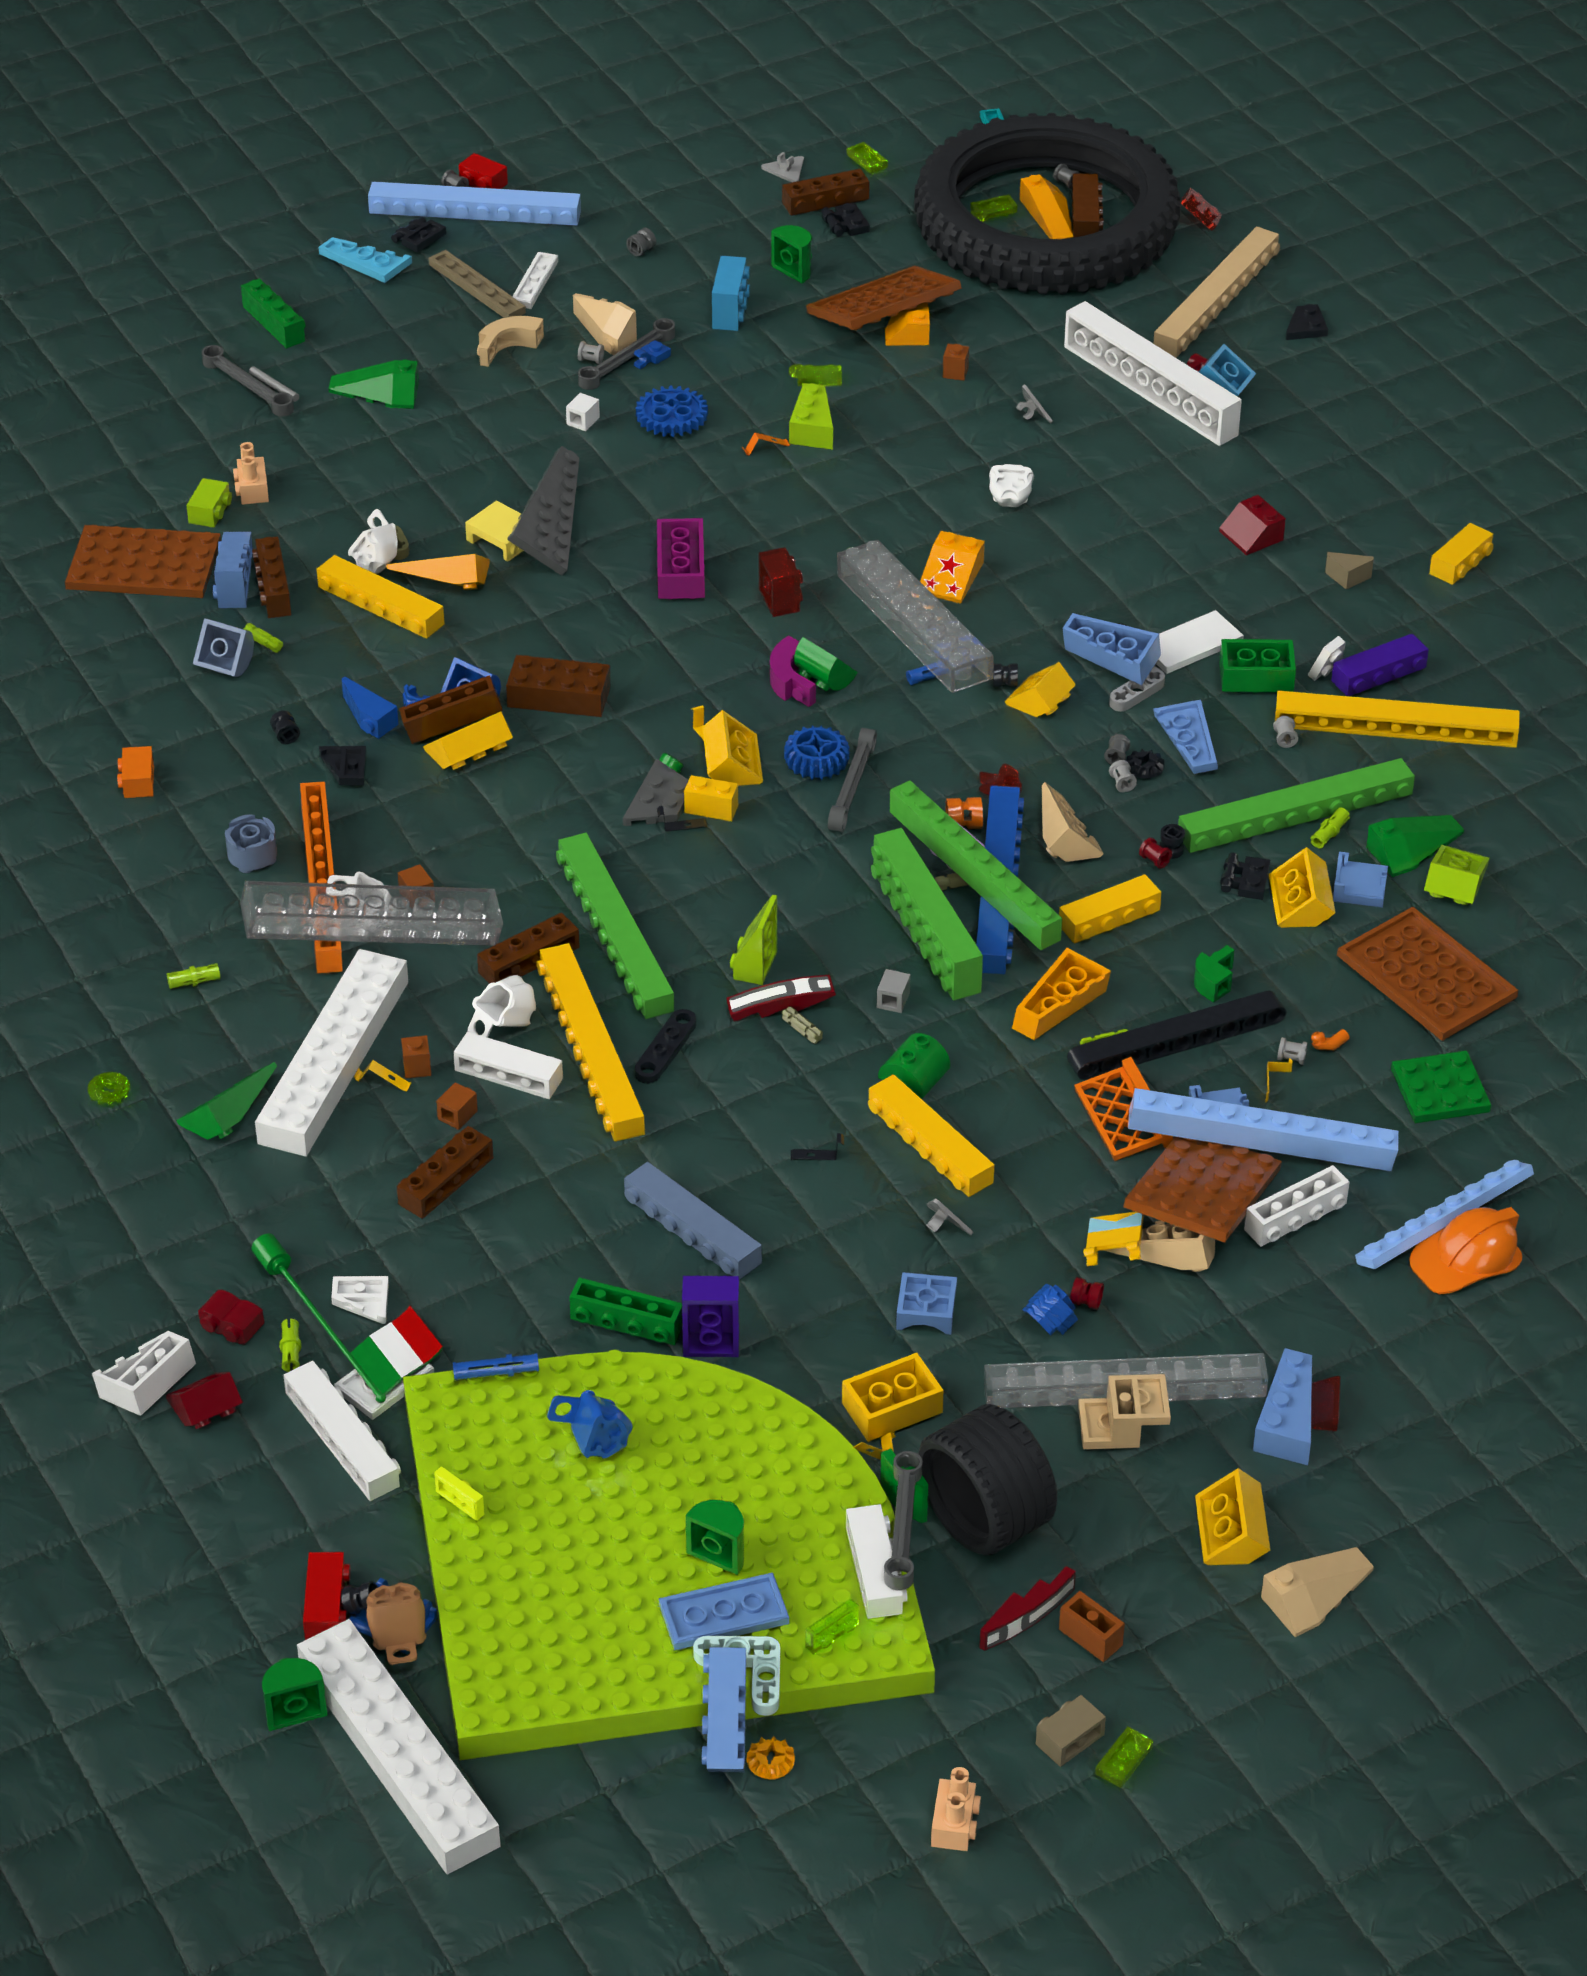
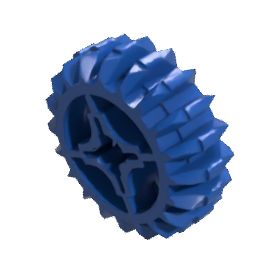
[784,725,849,780]

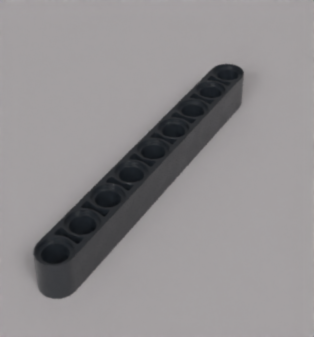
[1067,990,1287,1080]

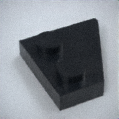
[1286,304,1328,340]
[319,746,367,786]

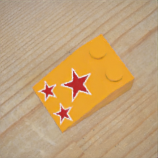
[917,531,985,603]

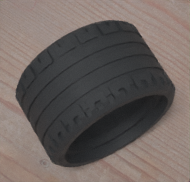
[918,1404,1057,1556]

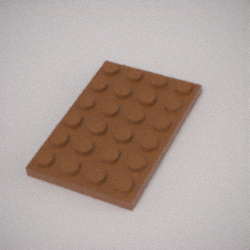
[806,265,962,330]
[65,525,221,598]
[1337,907,1519,1041]
[1124,1137,1282,1242]

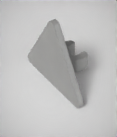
[761,152,804,183]
[1016,384,1053,424]
[926,1198,974,1235]

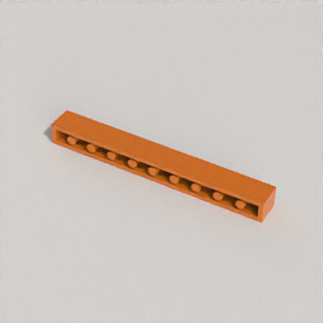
[300,782,343,973]

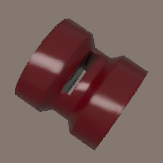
[1070,1277,1104,1310]

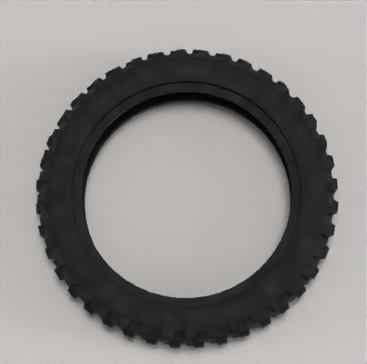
[914,113,1181,294]

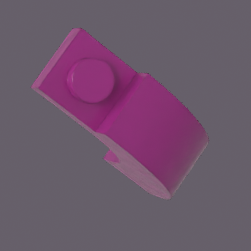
[770,635,816,707]

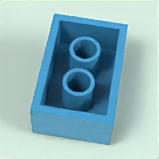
[712,256,750,331]

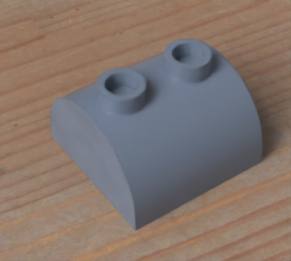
[193,618,254,677]

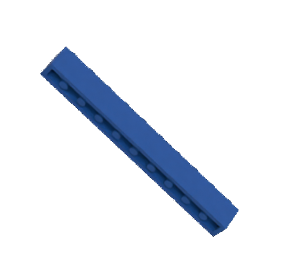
[976,786,1024,974]

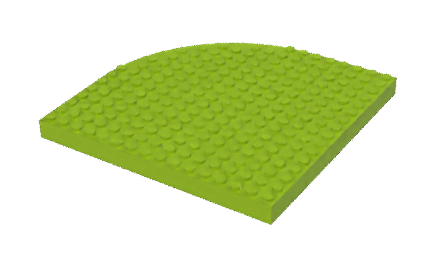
[403,1350,935,1760]

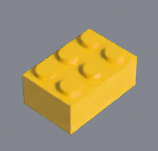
[842,1353,944,1442]

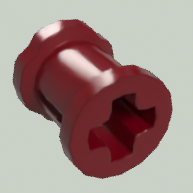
[1139,837,1172,869]

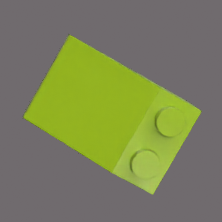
[1424,845,1490,905]
[730,895,777,985]

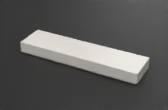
[512,252,558,309]

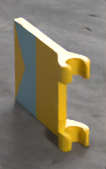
[1083,1212,1144,1266]

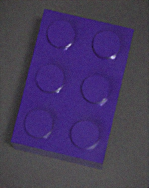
[682,1275,740,1357]

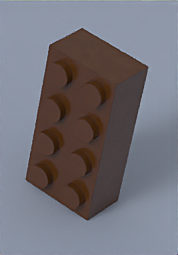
[506,655,611,717]

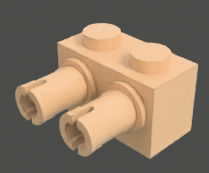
[233,442,269,505]
[931,1767,981,1851]

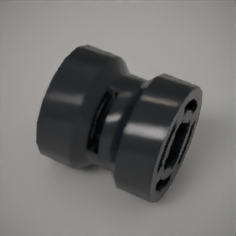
[993,663,1018,687]
[270,711,300,744]
[1160,824,1185,859]
[341,1581,378,1615]

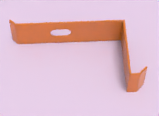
[742,432,790,456]

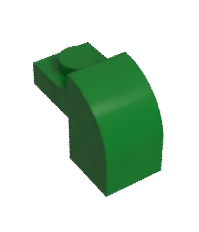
[1194,945,1235,1003]

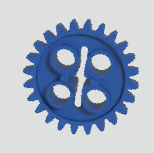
[636,385,708,437]

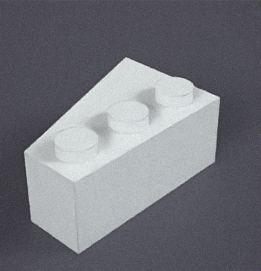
[92,1331,196,1416]

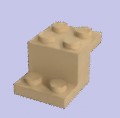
[1078,1374,1171,1449]

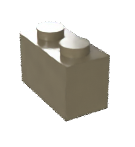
[1036,1695,1106,1767]

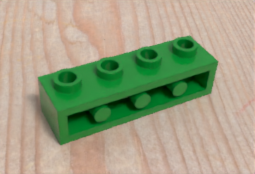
[241,278,306,349]
[569,1277,683,1345]

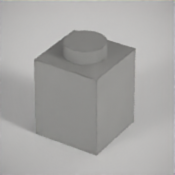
[877,969,911,1013]

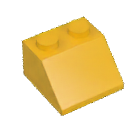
[1004,662,1076,717]

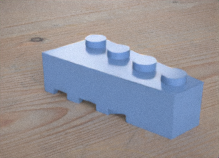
[213,532,253,608]
[1063,613,1161,685]
[1253,1348,1312,1465]
[702,1647,746,1772]

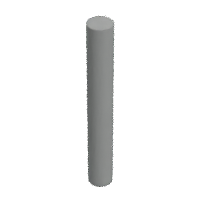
[249,366,299,402]

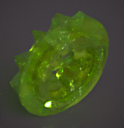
[88,1072,130,1106]

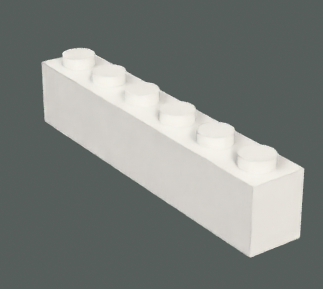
[284,1361,401,1501]

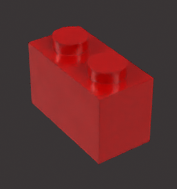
[459,153,508,189]

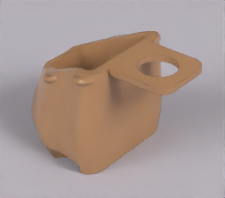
[366,1582,427,1665]

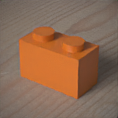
[117,746,154,798]

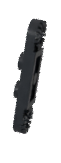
[635,1009,696,1084]

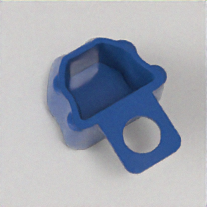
[547,1390,633,1459]

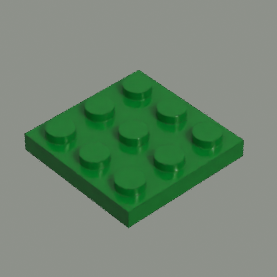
[1391,1050,1491,1124]

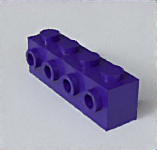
[1331,633,1429,696]

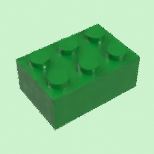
[1219,639,1296,693]

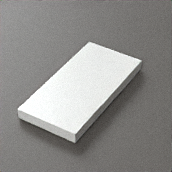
[1156,610,1244,674]

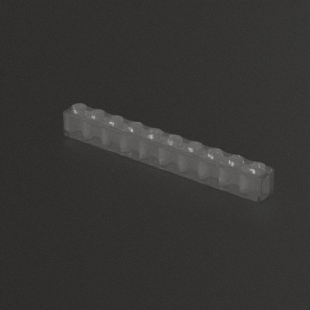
[984,1353,1268,1408]

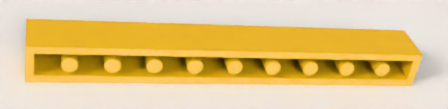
[1275,691,1520,748]
[537,943,645,1142]

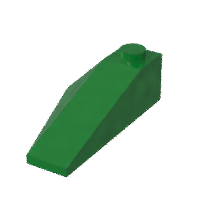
[1366,815,1464,877]
[176,1062,277,1140]

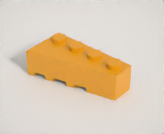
[1012,948,1111,1040]

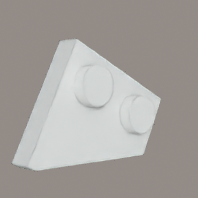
[1308,636,1345,681]
[332,1276,389,1324]

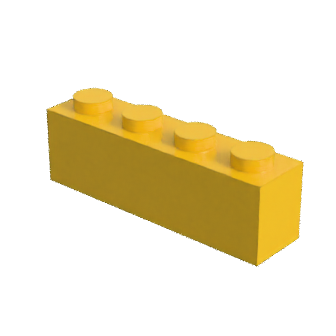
[1059,874,1161,944]

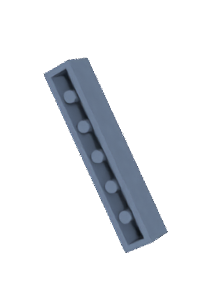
[624,1161,762,1280]

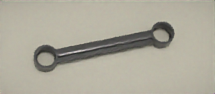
[578,318,675,390]
[202,345,294,416]
[828,728,877,832]
[884,1451,923,1590]

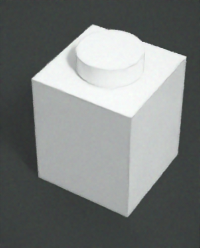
[566,393,600,431]

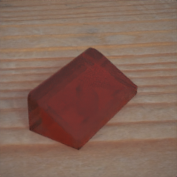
[1311,1376,1340,1431]

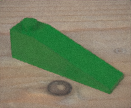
[328,359,419,409]

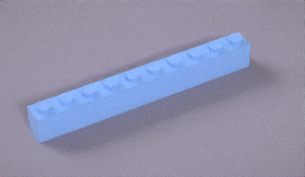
[368,182,581,226]
[1128,1088,1399,1171]

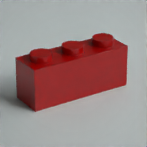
[303,1552,351,1640]

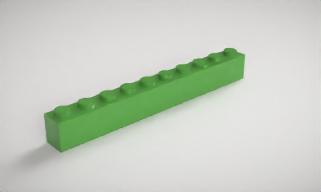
[1178,758,1415,853]
[890,780,1062,950]
[556,832,674,1019]

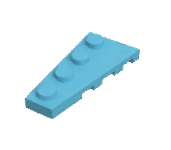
[319,237,412,283]

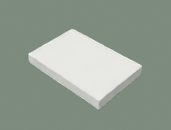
[334,1364,434,1420]

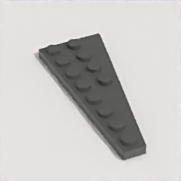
[507,446,579,576]

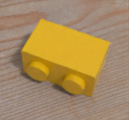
[684,775,738,822]

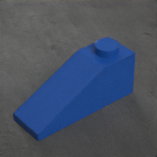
[342,677,399,739]

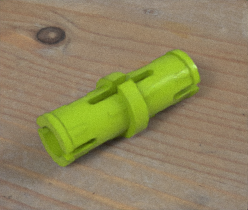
[1310,808,1350,849]
[167,963,221,989]
[279,1319,301,1372]

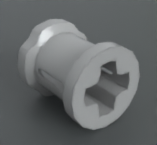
[577,341,604,364]
[1273,716,1298,748]
[1109,760,1137,792]
[1277,1037,1308,1065]

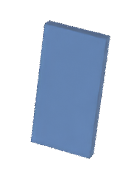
[659,1573,789,1650]

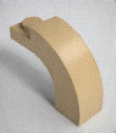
[477,316,544,367]

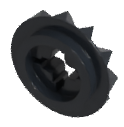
[1126,749,1165,778]

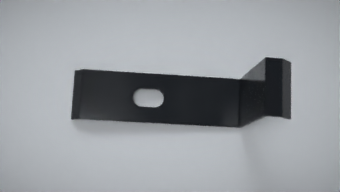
[657,806,707,831]
[791,1133,844,1160]

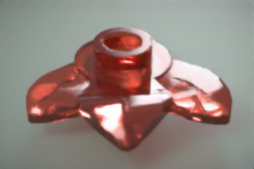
[979,763,1022,795]

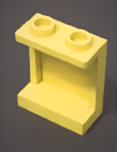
[465,501,524,562]

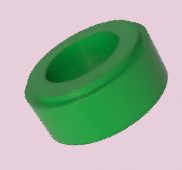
[659,752,684,773]

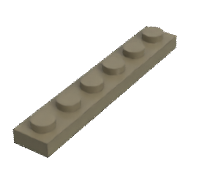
[429,250,526,318]

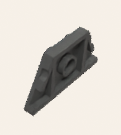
[623,759,688,826]

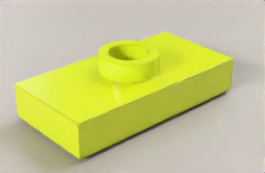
[434,1466,484,1521]

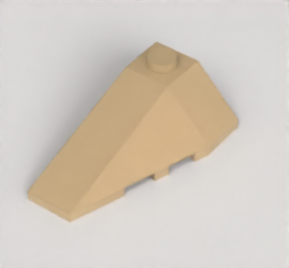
[1042,782,1104,862]
[1103,1221,1215,1272]

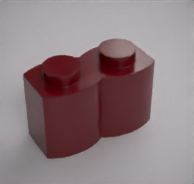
[198,1290,265,1344]

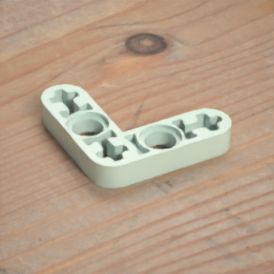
[693,1636,780,1716]

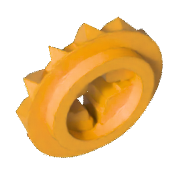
[747,1736,795,1779]

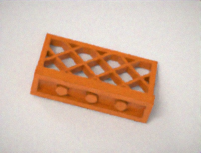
[1074,1057,1173,1161]

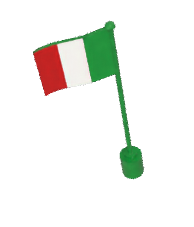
[251,1233,443,1403]

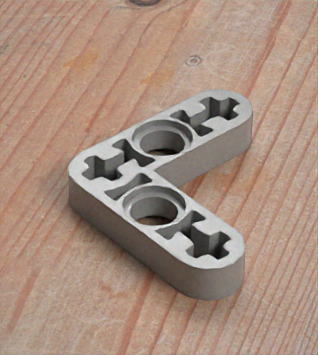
[1109,666,1165,712]

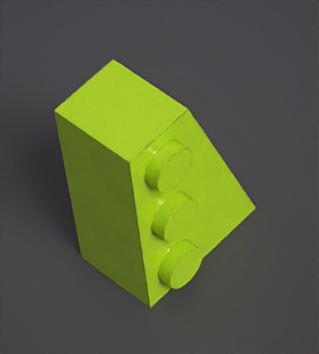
[789,383,833,450]

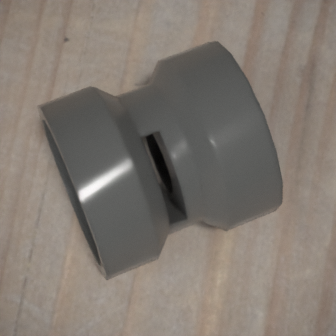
[626,228,656,256]

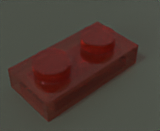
[1181,188,1222,231]

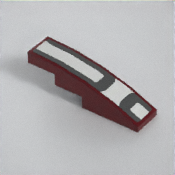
[726,974,836,1022]
[979,1566,1076,1651]

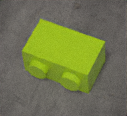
[186,478,232,528]

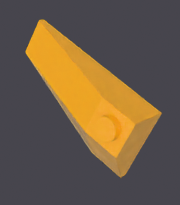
[1020,174,1073,239]
[885,303,930,346]
[387,554,490,590]

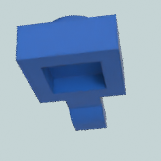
[634,340,671,369]

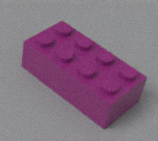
[657,518,705,599]

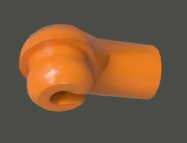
[1311,1029,1350,1051]

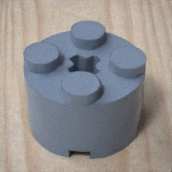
[225,815,277,873]

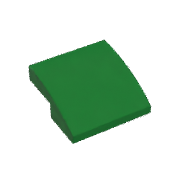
[880,1449,928,1523]

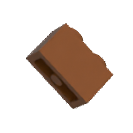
[1059,1591,1125,1662]

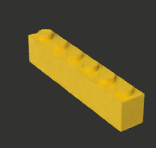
[317,555,444,639]
[868,1074,994,1197]

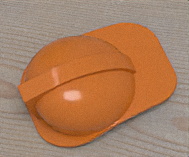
[1409,1207,1522,1294]

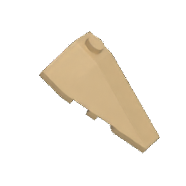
[573,293,637,355]
[1261,1547,1374,1637]

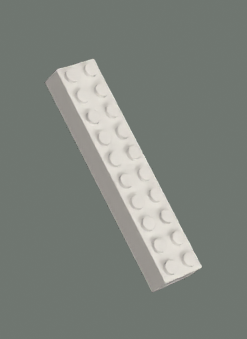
[1064,301,1242,446]
[255,949,408,1157]
[297,1619,500,1874]

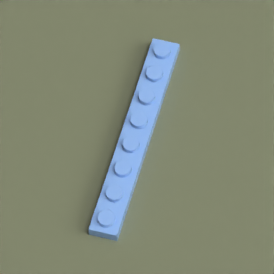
[1355,1160,1534,1269]

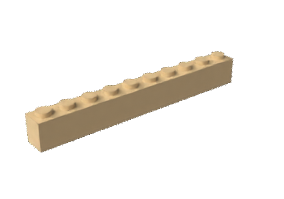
[1154,226,1280,358]

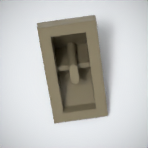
[1325,552,1374,590]

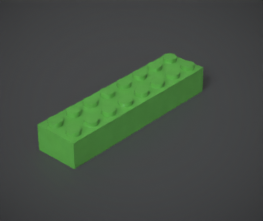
[871,828,983,1001]

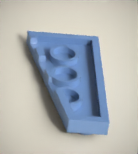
[1154,699,1218,774]

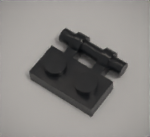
[821,203,870,237]
[391,217,447,252]
[1220,852,1271,900]

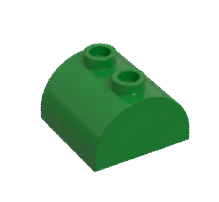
[771,225,812,284]
[794,637,858,692]
[878,1033,950,1099]
[686,1500,744,1575]
[262,1658,328,1731]

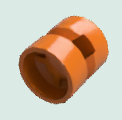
[945,797,983,829]

